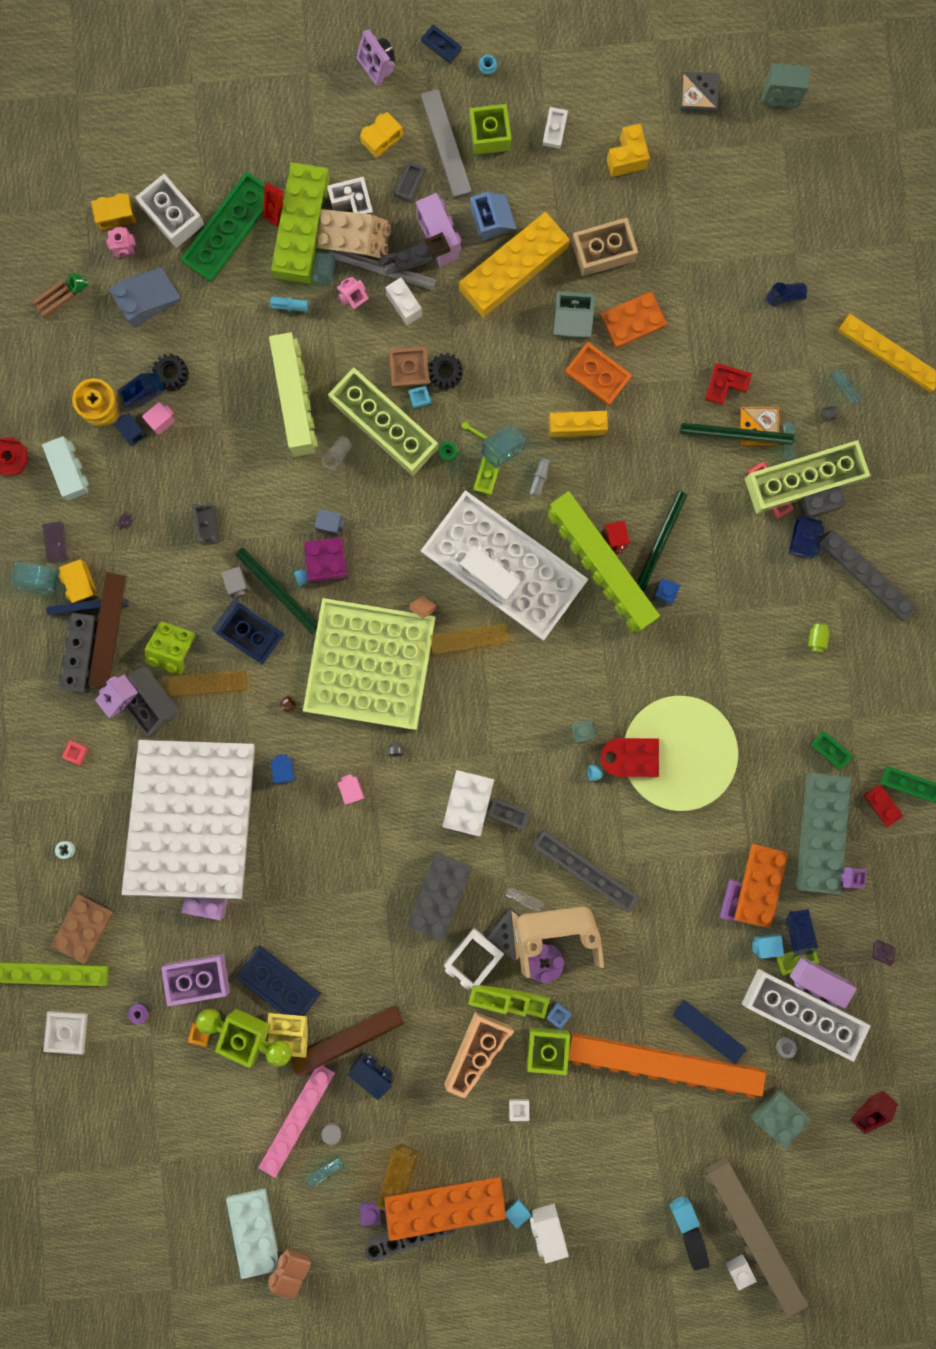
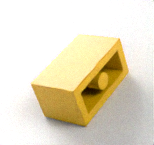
[91,193,137,230]
[59,559,99,603]

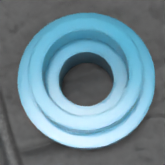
[479,55,497,75]

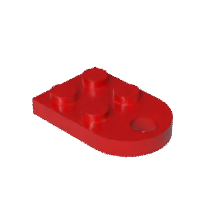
[600,738,659,777]

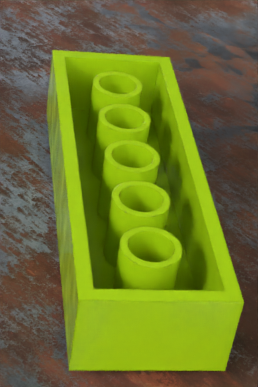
[271,162,330,285]

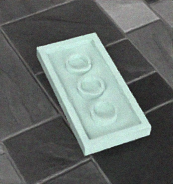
[226,1188,279,1279]

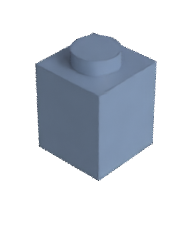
[314,509,345,536]

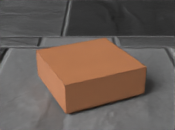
[409,596,437,619]

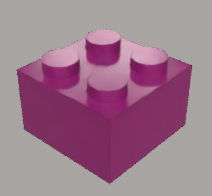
[304,538,348,583]

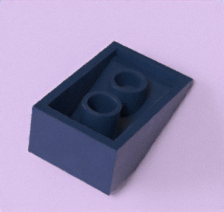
[212,598,284,665]

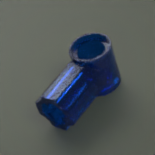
[766,282,807,306]

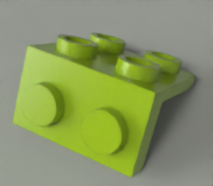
[145,622,195,675]

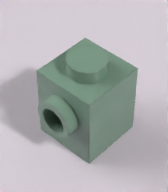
[570,720,597,743]

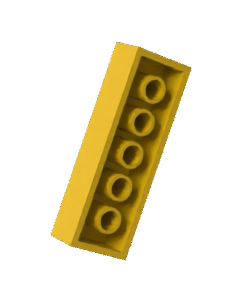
[459,212,570,318]

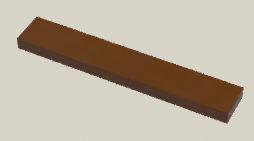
[88,572,127,688]
[291,1005,404,1077]

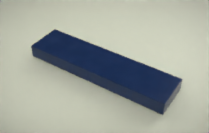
[46,597,128,617]
[672,1000,747,1065]

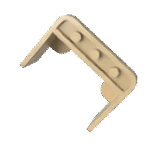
[516,906,604,978]

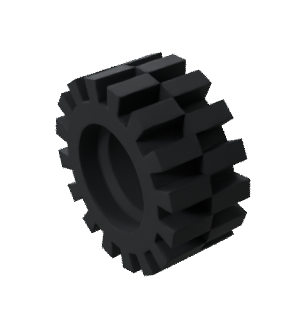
[152,353,189,391]
[429,353,463,390]

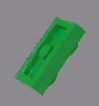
[810,731,853,771]

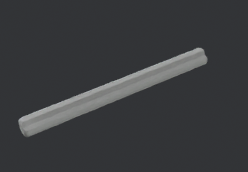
[329,250,436,290]

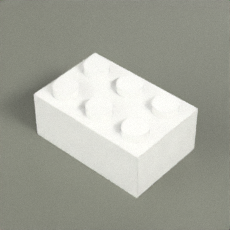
[135,174,205,248]
[459,546,520,605]
[443,770,494,836]

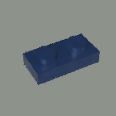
[421,25,462,64]

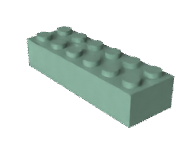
[796,773,851,895]

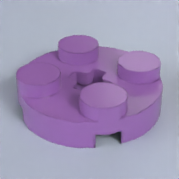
[528,943,564,984]

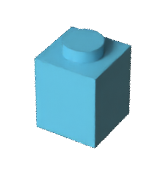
[752,934,784,959]
[669,1197,700,1233]

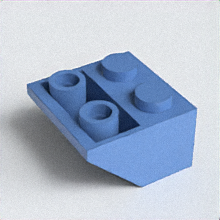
[470,192,517,241]

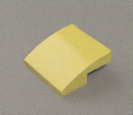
[268,1013,308,1057]

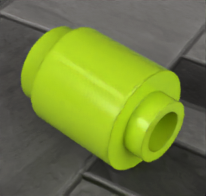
[808,624,830,653]

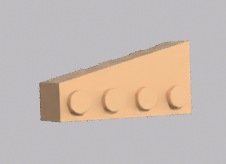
[444,1011,514,1098]

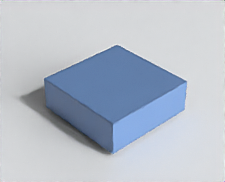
[545,1001,572,1030]

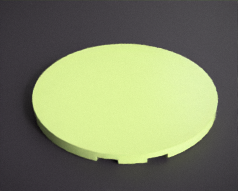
[625,696,738,811]

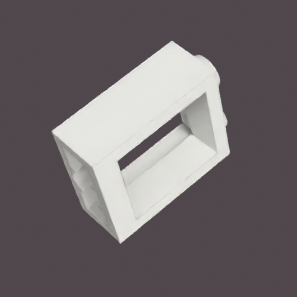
[444,927,504,990]

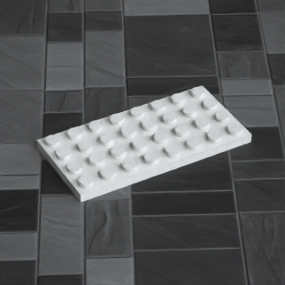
[420,490,588,641]

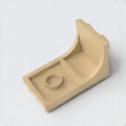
[316,209,391,259]

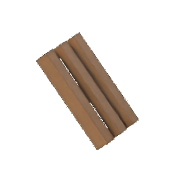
[32,280,75,318]

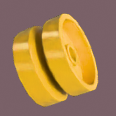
[72,378,121,427]

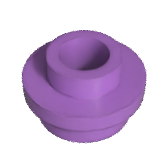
[128,1004,149,1024]

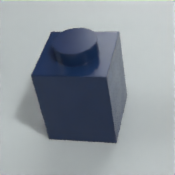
[114,413,147,447]

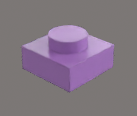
[360,1202,381,1226]

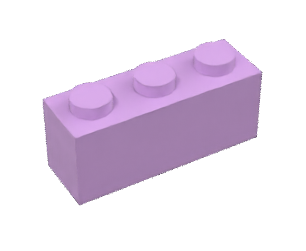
[790,956,857,1008]

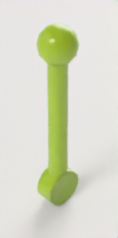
[462,422,496,446]

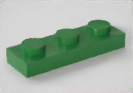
[880,766,936,804]

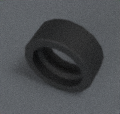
[683,1227,709,1271]

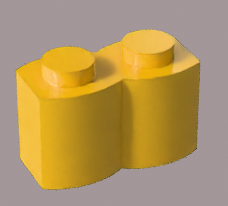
[360,112,403,158]

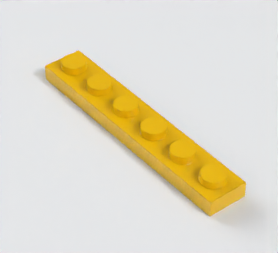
[838,314,936,393]

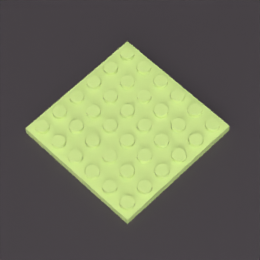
[303,598,436,730]

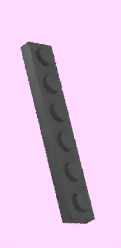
[819,530,917,621]
[532,830,639,913]

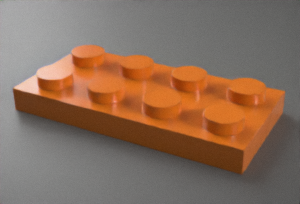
[734,844,789,929]

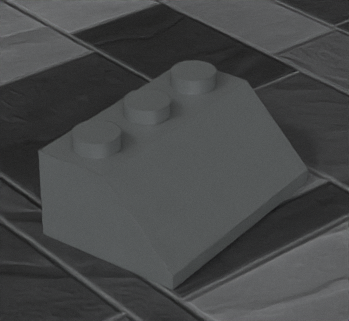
[125,666,180,738]

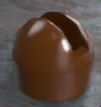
[280,695,297,713]

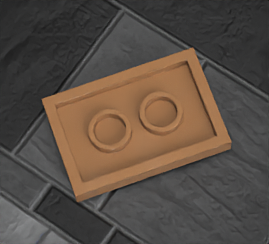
[50,893,114,965]

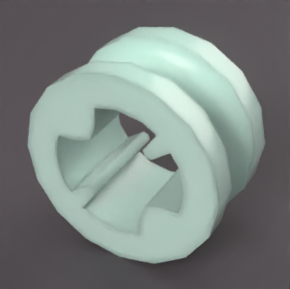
[55,841,75,859]

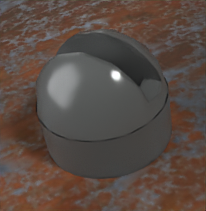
[821,406,837,421]
[388,742,404,756]

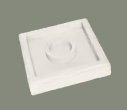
[43,1011,88,1055]

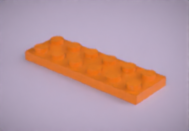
[384,1177,506,1241]

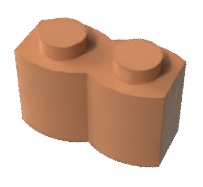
[268,1249,311,1299]

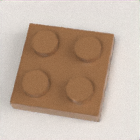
[389,346,430,388]

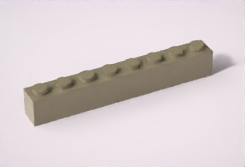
[705,1157,808,1318]

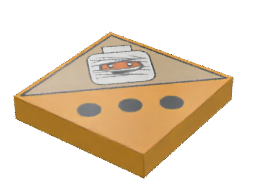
[740,407,779,446]

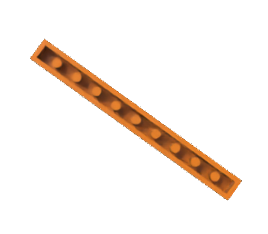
[568,1032,766,1098]

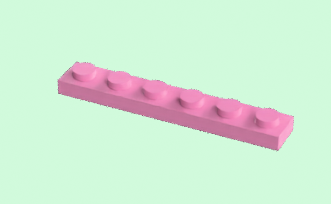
[259,1065,336,1178]

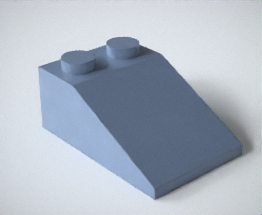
[109,267,182,328]

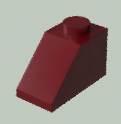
[850,1090,898,1134]

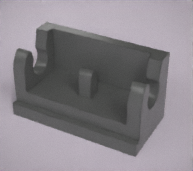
[192,502,221,545]

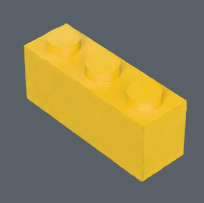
[549,411,608,438]

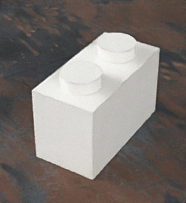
[385,278,422,326]

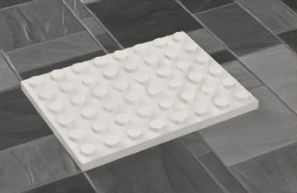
[121,740,255,900]

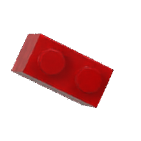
[602,521,630,555]

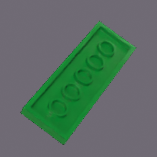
[180,171,266,283]

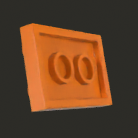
[600,291,667,349]
[564,342,633,406]

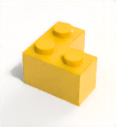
[607,123,650,177]

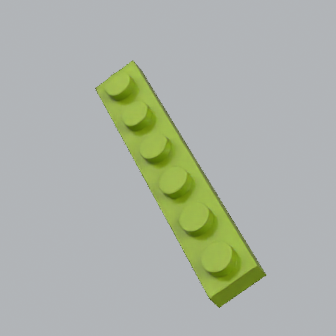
[0,962,109,986]

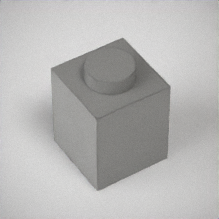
[221,567,249,598]

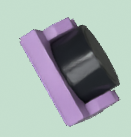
[356,29,395,86]

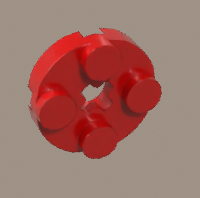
[0,437,28,476]

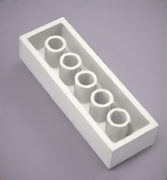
[742,969,870,1062]

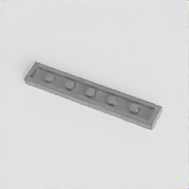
[421,89,472,199]

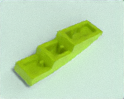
[468,985,550,1019]

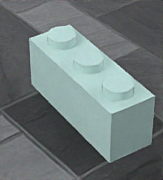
[42,436,89,501]

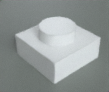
[509,1099,529,1121]

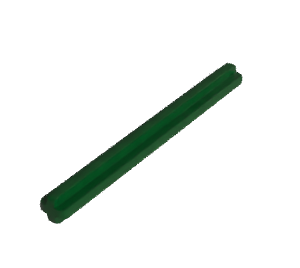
[680,423,794,445]
[637,491,687,593]
[236,547,318,634]

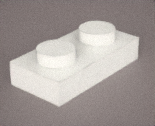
[542,107,568,149]

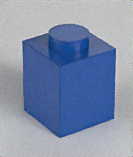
[652,578,680,606]
[271,754,295,783]

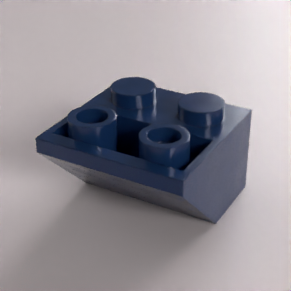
[347,1052,394,1100]

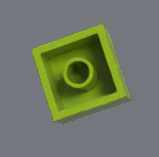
[469,104,511,155]
[526,1027,570,1075]

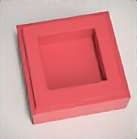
[62,740,88,765]

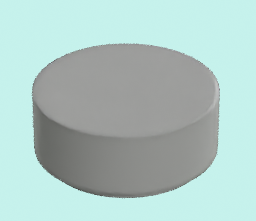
[776,1037,797,1058]
[321,1123,342,1145]

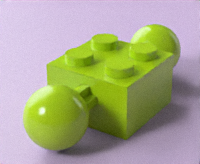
[196,1008,292,1068]

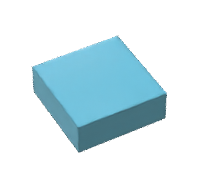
[408,385,432,410]
[505,1198,532,1229]

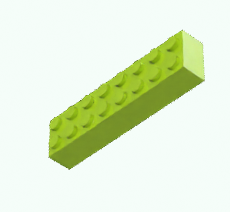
[547,491,660,634]

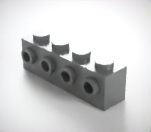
[59,613,99,693]

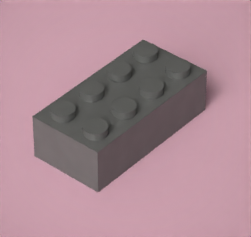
[407,852,472,941]

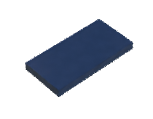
[235,945,321,1016]

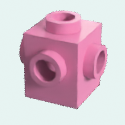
[106,227,136,258]
[337,277,369,309]

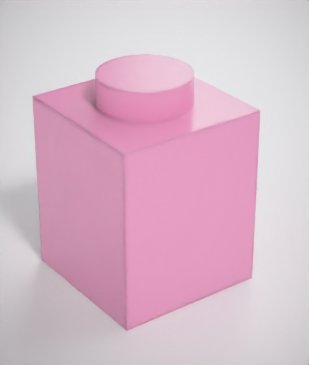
[142,402,175,435]
[338,774,365,805]

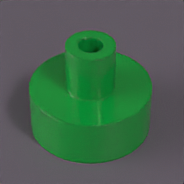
[68,273,88,293]
[438,441,457,462]

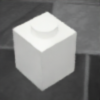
[725,1254,757,1290]

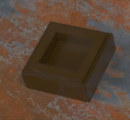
[425,232,450,259]

